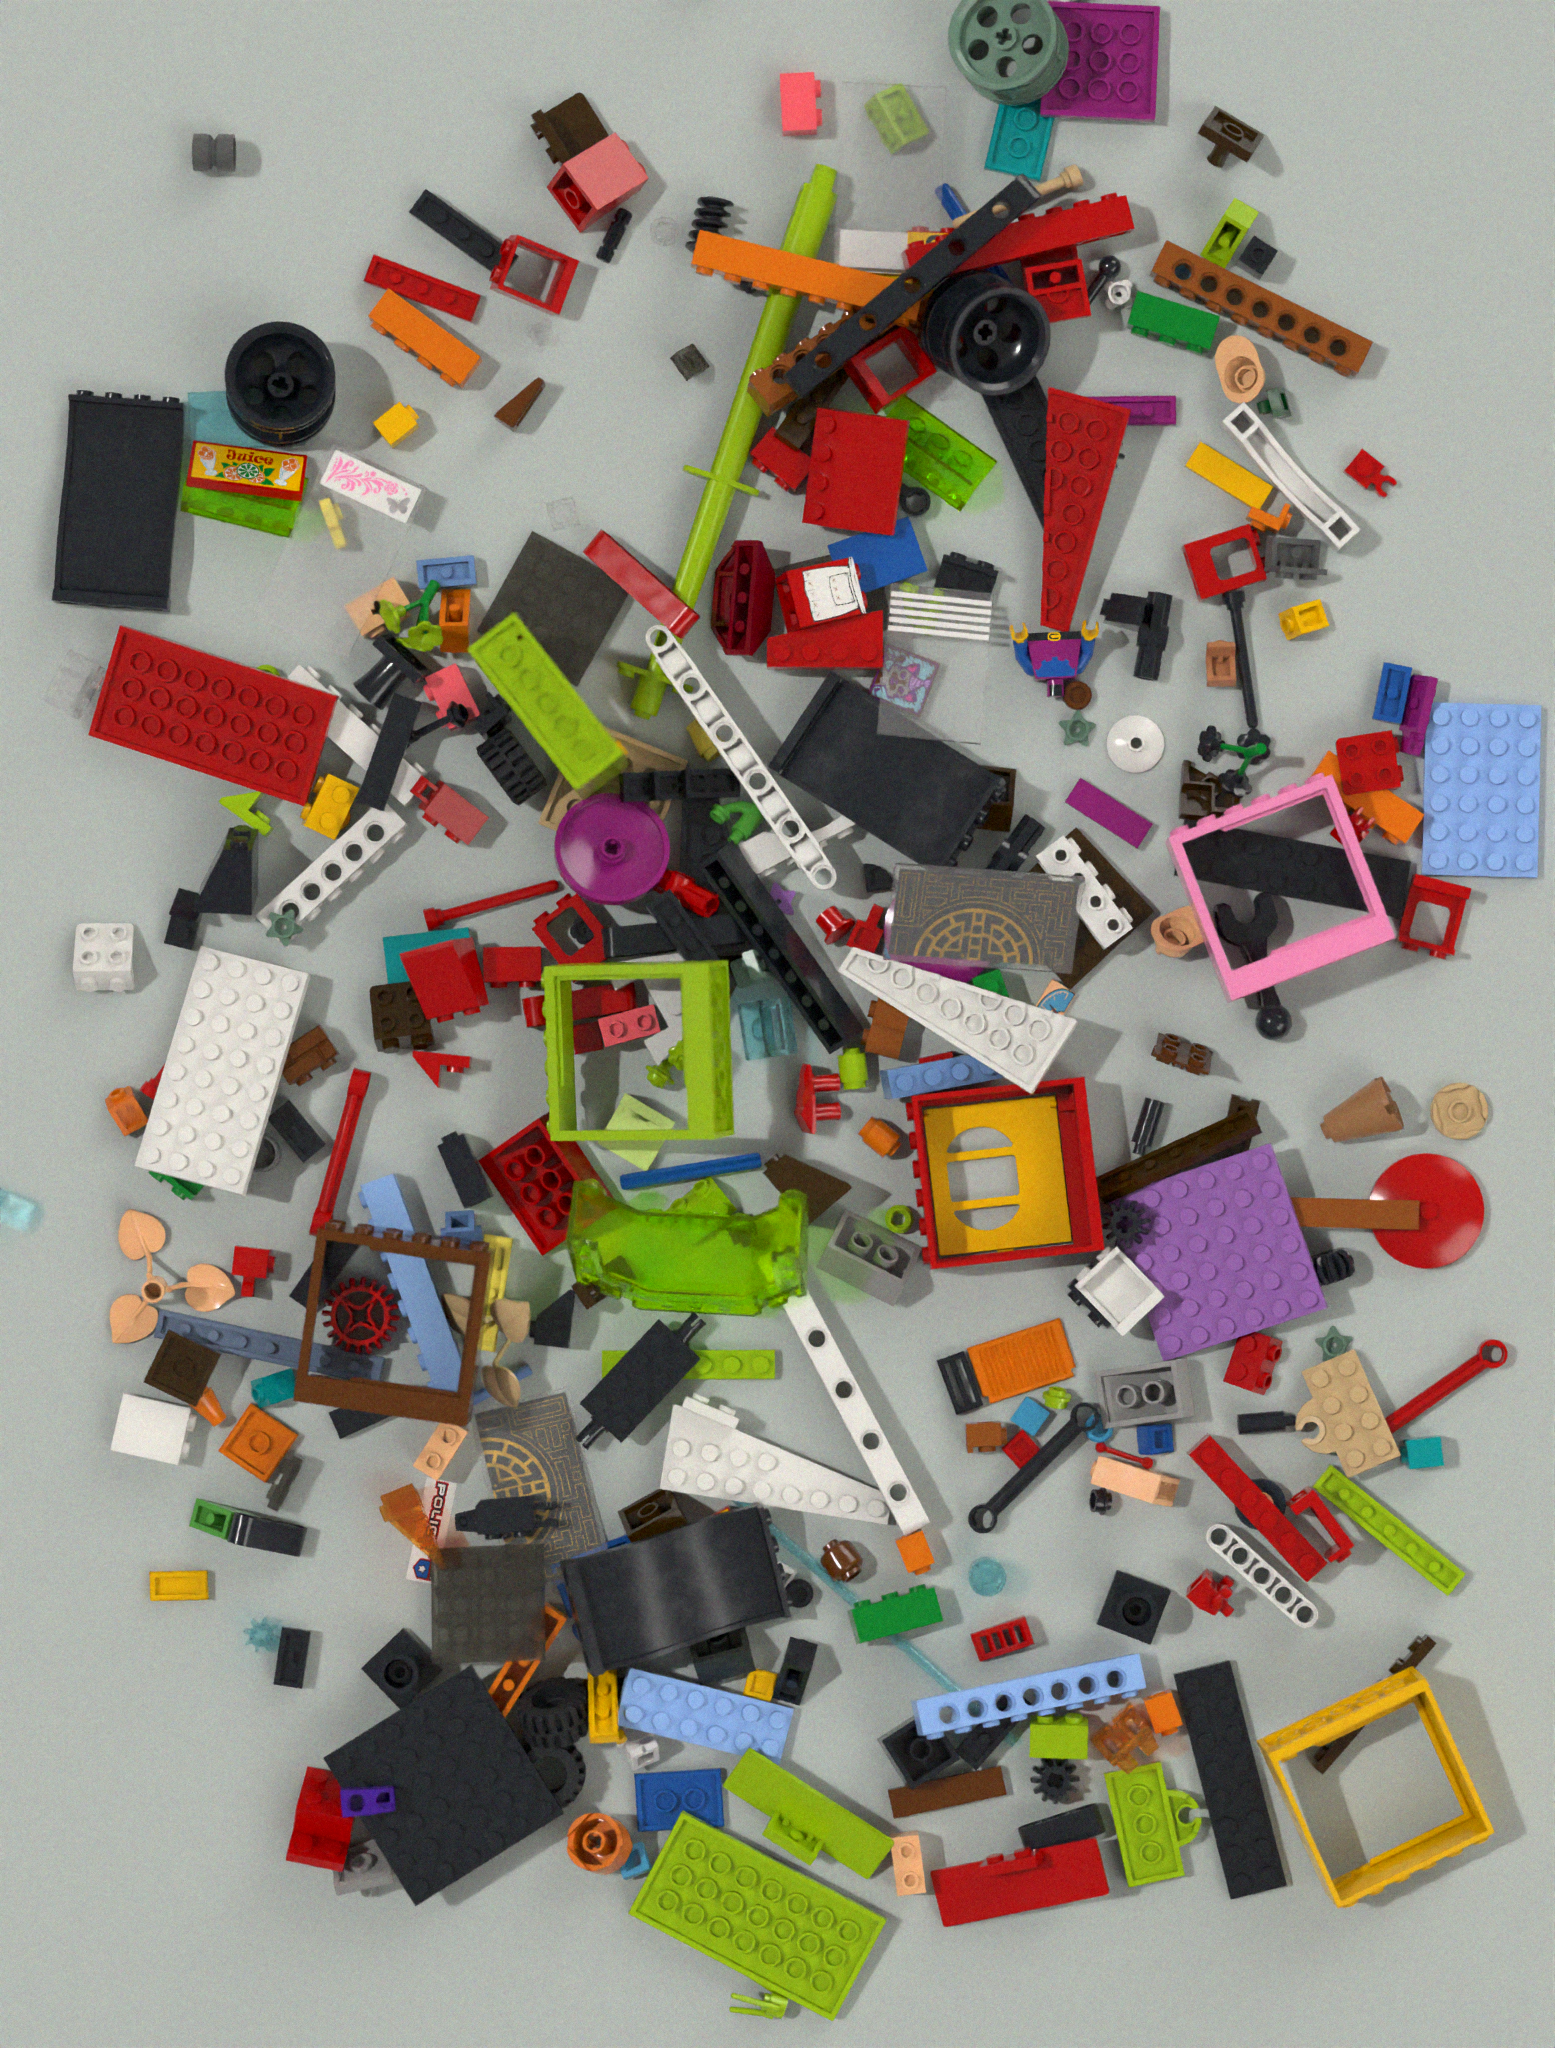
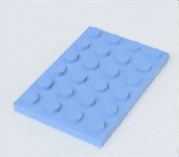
[1421,702,1541,878]

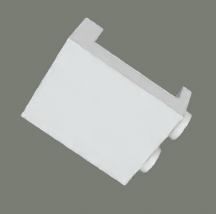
[1075,1246,1165,1337]
[110,1392,197,1465]

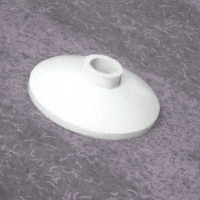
[1107,715,1164,773]

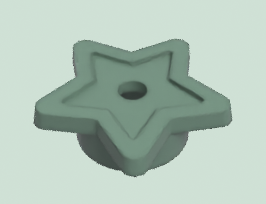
[1059,710,1096,746]
[266,909,303,947]
[1315,1326,1352,1362]

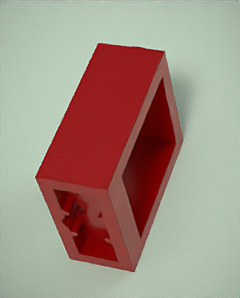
[489,234,579,315]
[843,326,937,415]

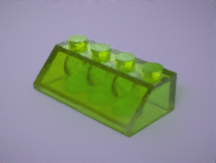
[886,396,998,512]
[180,477,309,539]

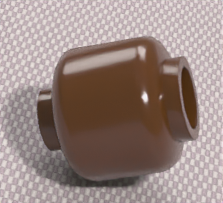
[820,1539,863,1584]

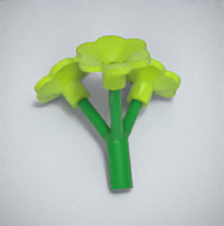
[379,580,443,652]

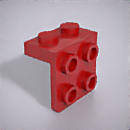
[1335,730,1404,795]

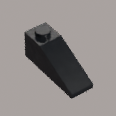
[289,1240,361,1308]

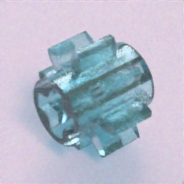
[243,1616,280,1653]

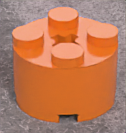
[567,1813,633,1875]

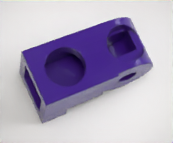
[340,1786,396,1817]

